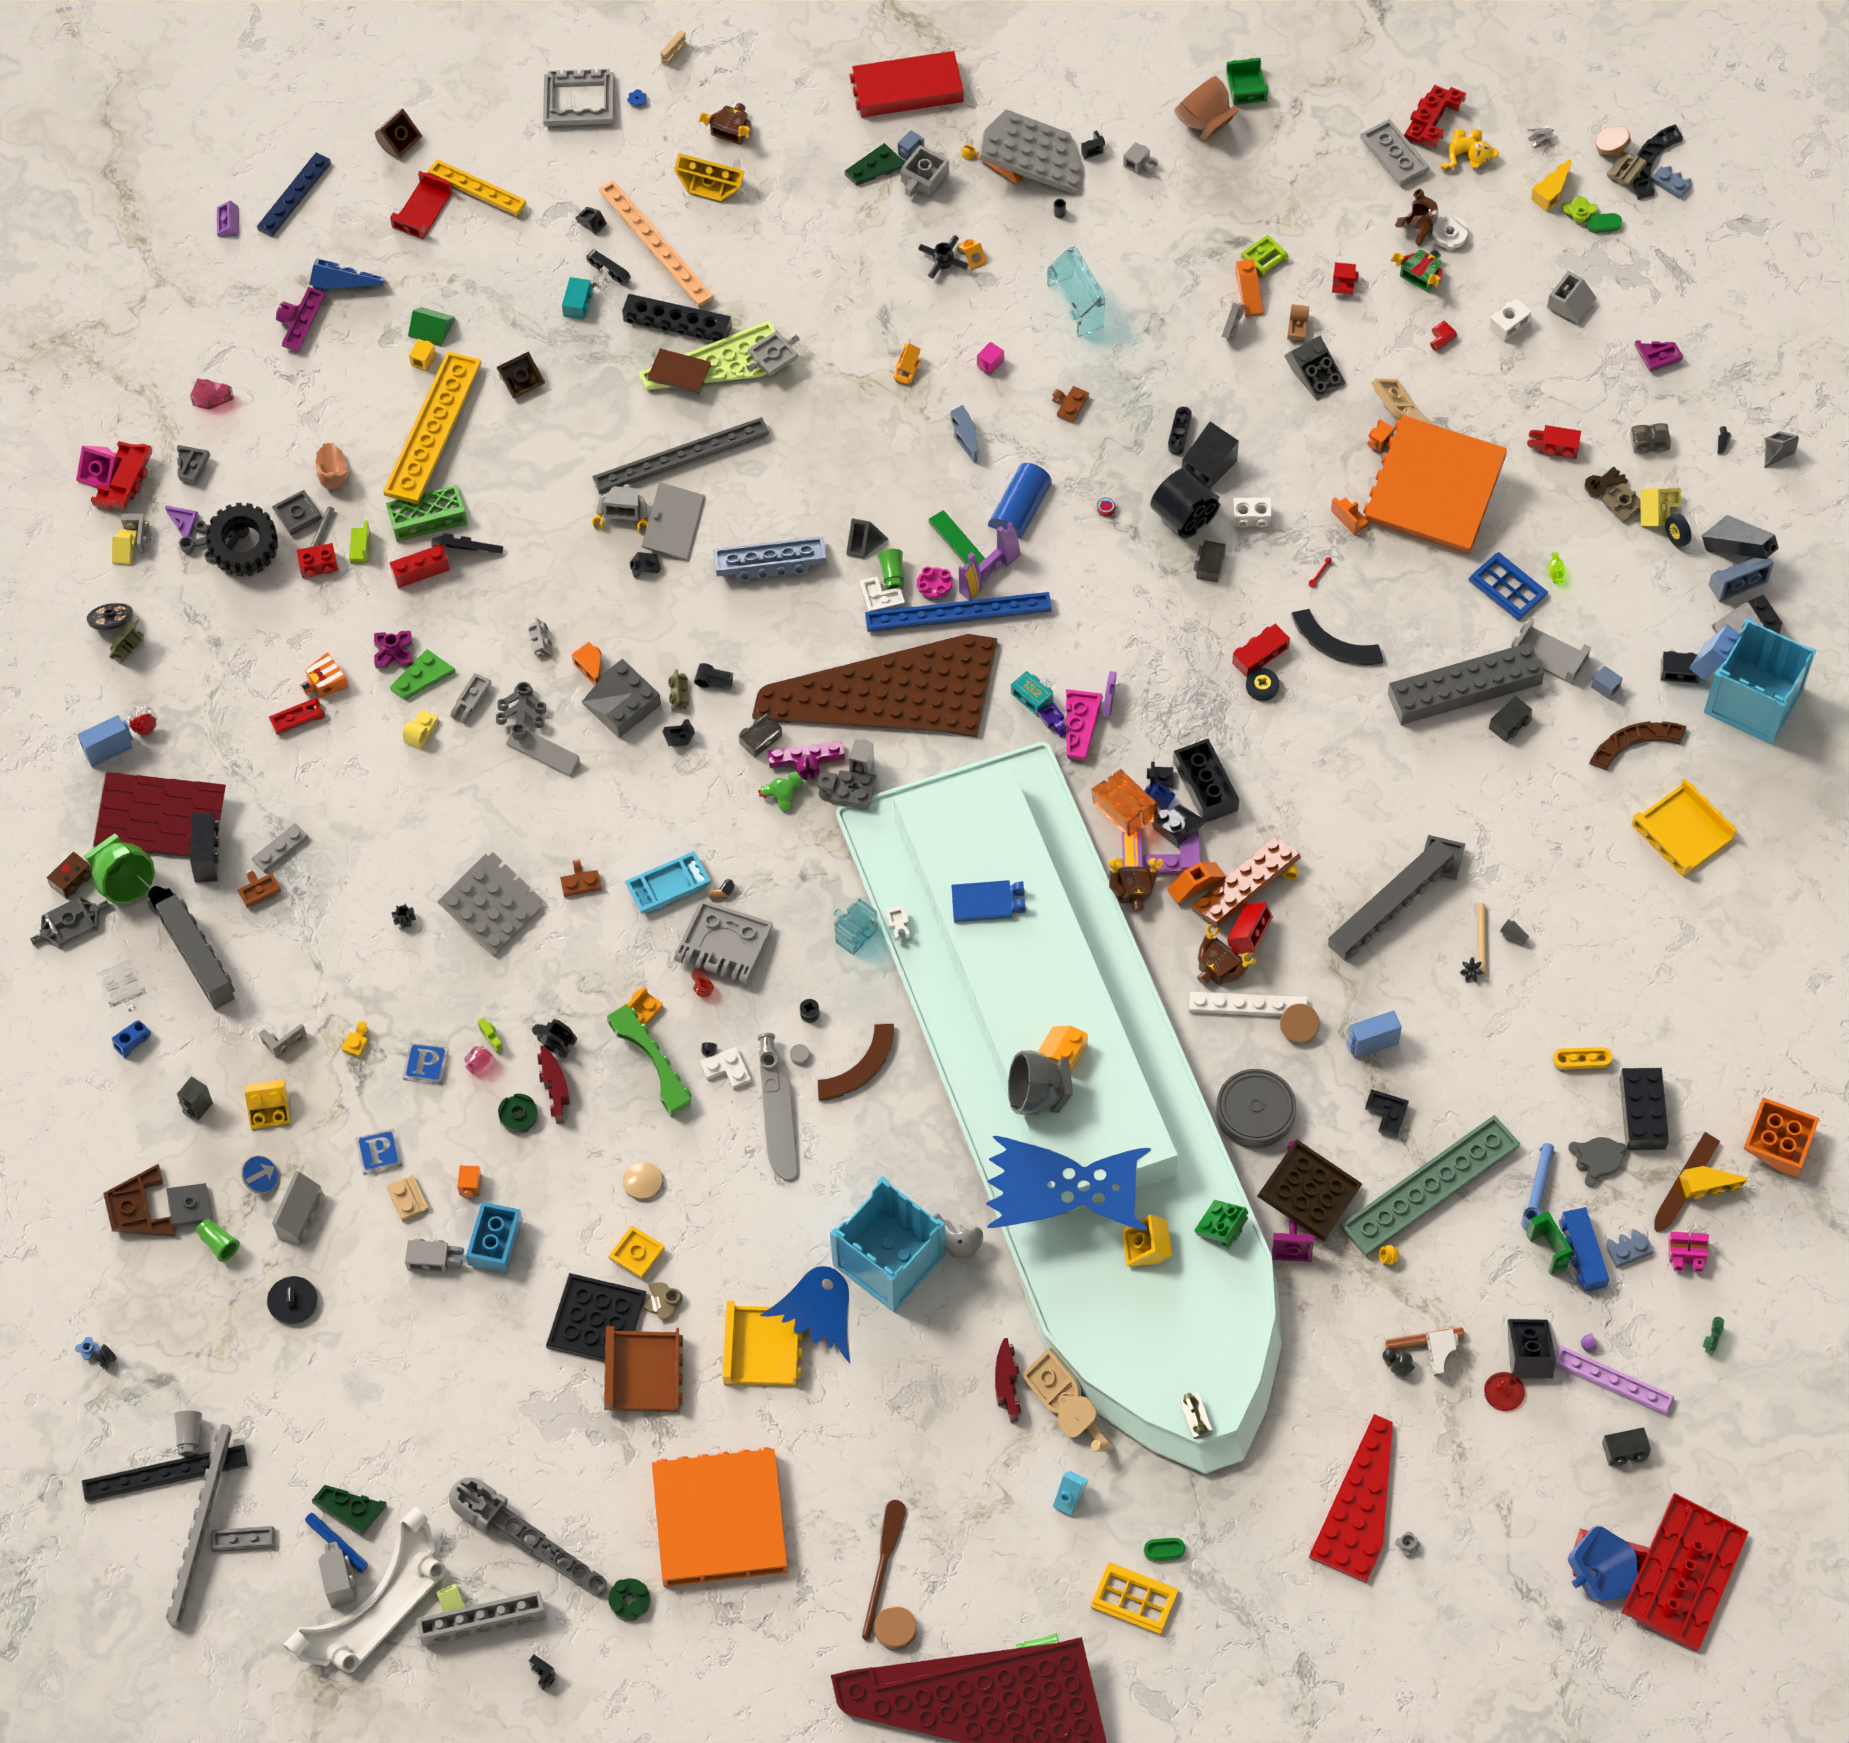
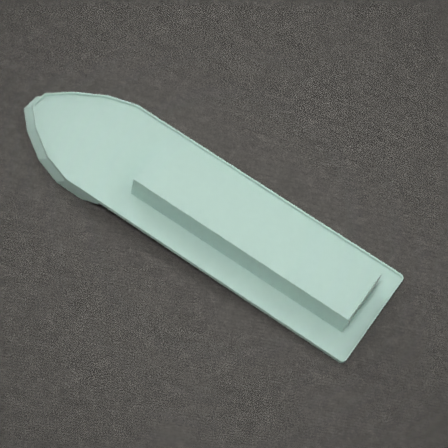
[836,742,1282,1474]

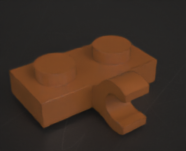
[1052,386,1089,423]
[560,859,602,897]
[238,869,281,908]

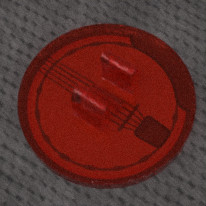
[1484,1372,1525,1411]

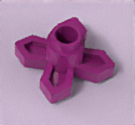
[374,631,412,668]

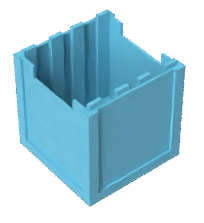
[1704,618,1816,745]
[830,1176,946,1312]

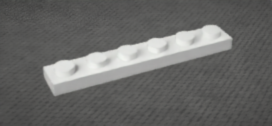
[1189,992,1307,1017]

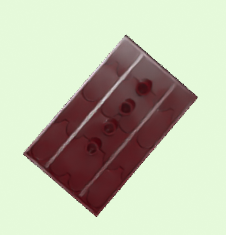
[93,772,226,857]

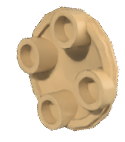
[623,1162,662,1199]

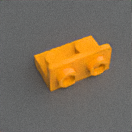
[623,986,663,1026]

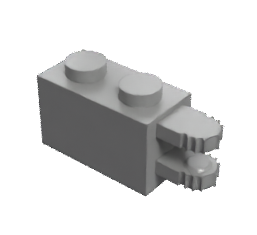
[405,1239,465,1273]

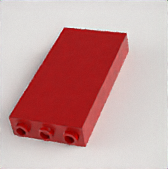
[849,51,964,118]

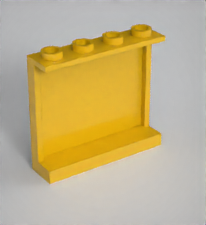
[1631,778,1737,877]
[722,1301,803,1386]

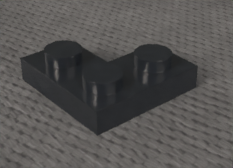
[1365,1089,1409,1138]

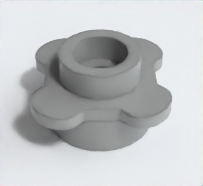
[1395,1532,1420,1556]

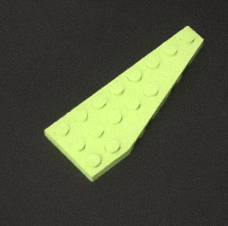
[639,320,792,390]

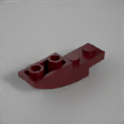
[537,1045,570,1124]
[995,1338,1021,1423]

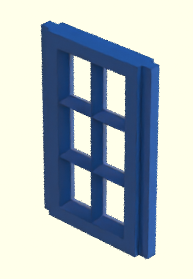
[1468,552,1548,620]

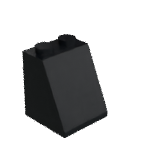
[1182,421,1239,488]

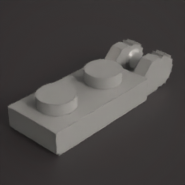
[450,673,492,723]

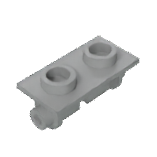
[528,617,553,658]

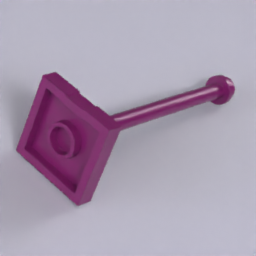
[1271,1141,1314,1262]

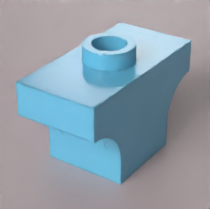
[1053,1471,1088,1516]

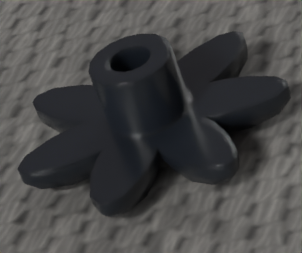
[1460,957,1483,982]

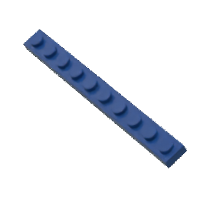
[865,592,1052,632]

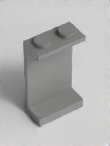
[1511,618,1591,684]

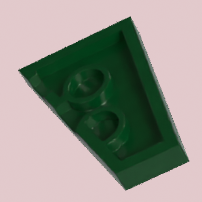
[845,143,905,185]
[312,1485,387,1536]

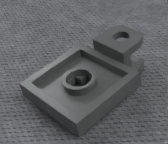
[817,770,877,809]

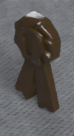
[1584,466,1628,497]

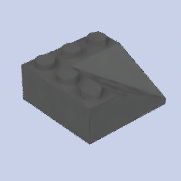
[582,659,661,738]

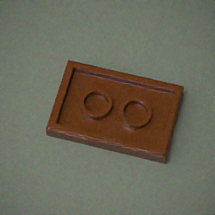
[648,348,711,394]

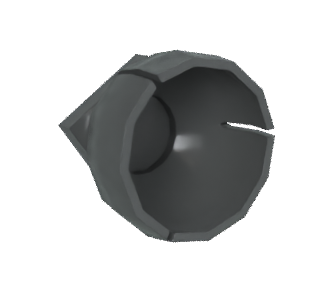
[1008,1050,1073,1116]

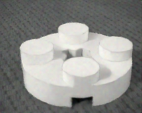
[1432,216,1468,251]

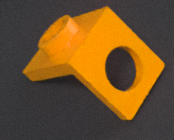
[957,239,987,269]

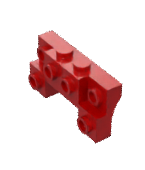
[1404,85,1467,149]
[91,441,153,510]

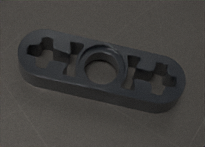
[586,250,631,285]
[1168,406,1192,455]

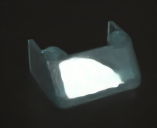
[1046,246,1105,337]

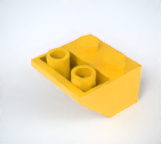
[245,1079,290,1129]

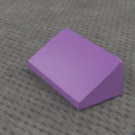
[217,200,239,237]

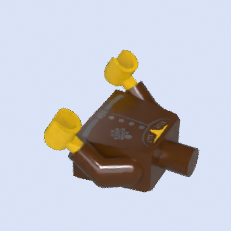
[698,103,753,145]
[1108,858,1163,912]
[1197,924,1256,985]

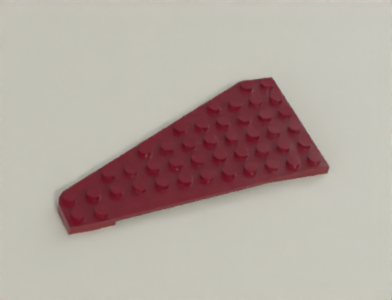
[831,1637,1107,1743]

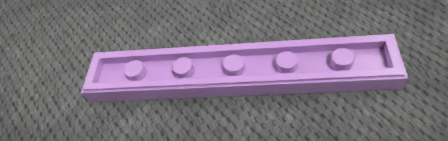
[1555,1346,1674,1416]

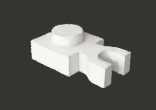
[885,905,910,941]

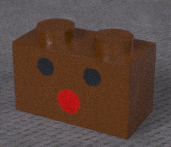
[46,851,92,899]

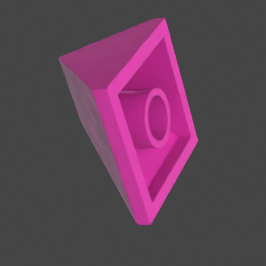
[76,445,119,488]

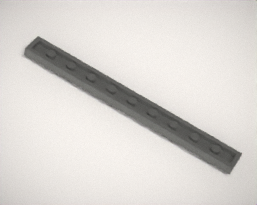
[592,417,769,494]

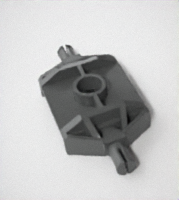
[30,896,110,949]

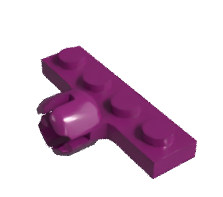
[276,287,325,353]
[767,741,845,780]

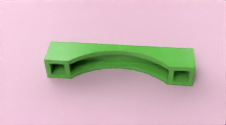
[607,1004,692,1117]

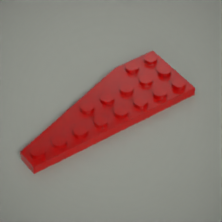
[1309,1414,1393,1583]

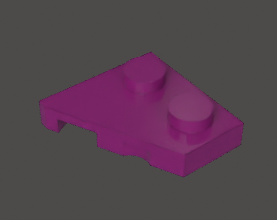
[1634,340,1683,371]

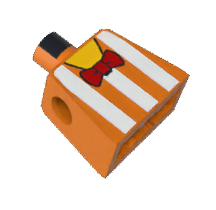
[300,652,349,697]

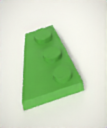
[390,649,456,700]

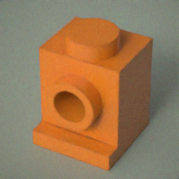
[1367,419,1394,453]

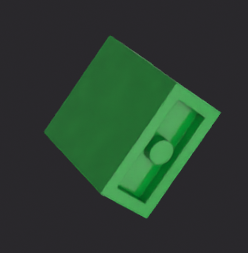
[1226,58,1268,105]

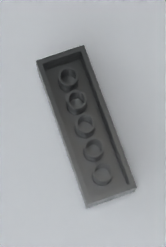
[155,894,235,1010]

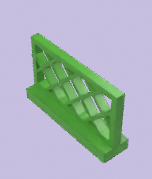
[386,485,468,542]

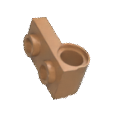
[1287,304,1310,341]

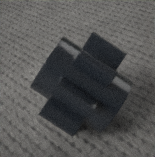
[391,904,416,929]

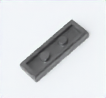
[211,1526,275,1552]

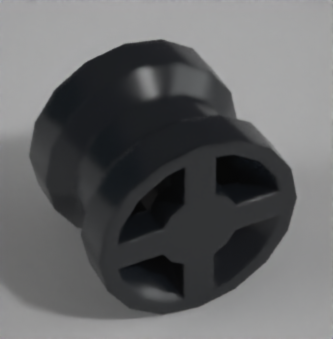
[800,999,820,1023]
[92,1344,117,1370]

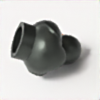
[1382,1349,1415,1378]

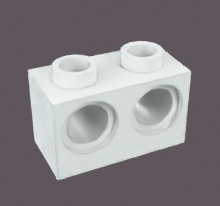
[1233,497,1271,528]

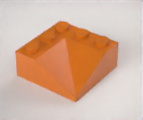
[1743,1097,1820,1178]

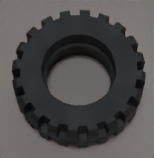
[206,502,278,577]

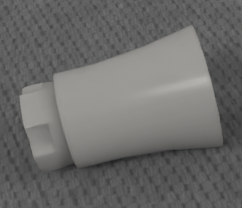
[174,1410,203,1457]

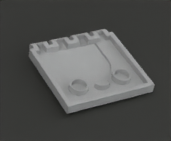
[437,852,543,956]

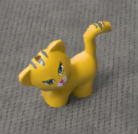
[1440,129,1499,170]

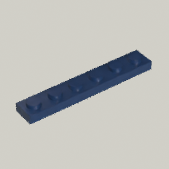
[257,152,331,237]

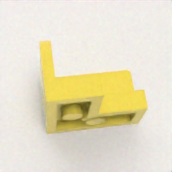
[1640,488,1681,526]

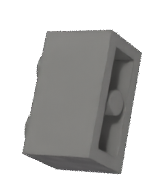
[849,739,874,774]

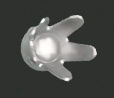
[1528,125,1554,147]

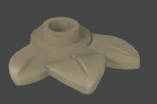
[643,1282,683,1320]

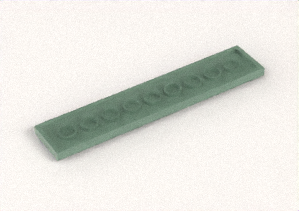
[1340,1115,1520,1257]

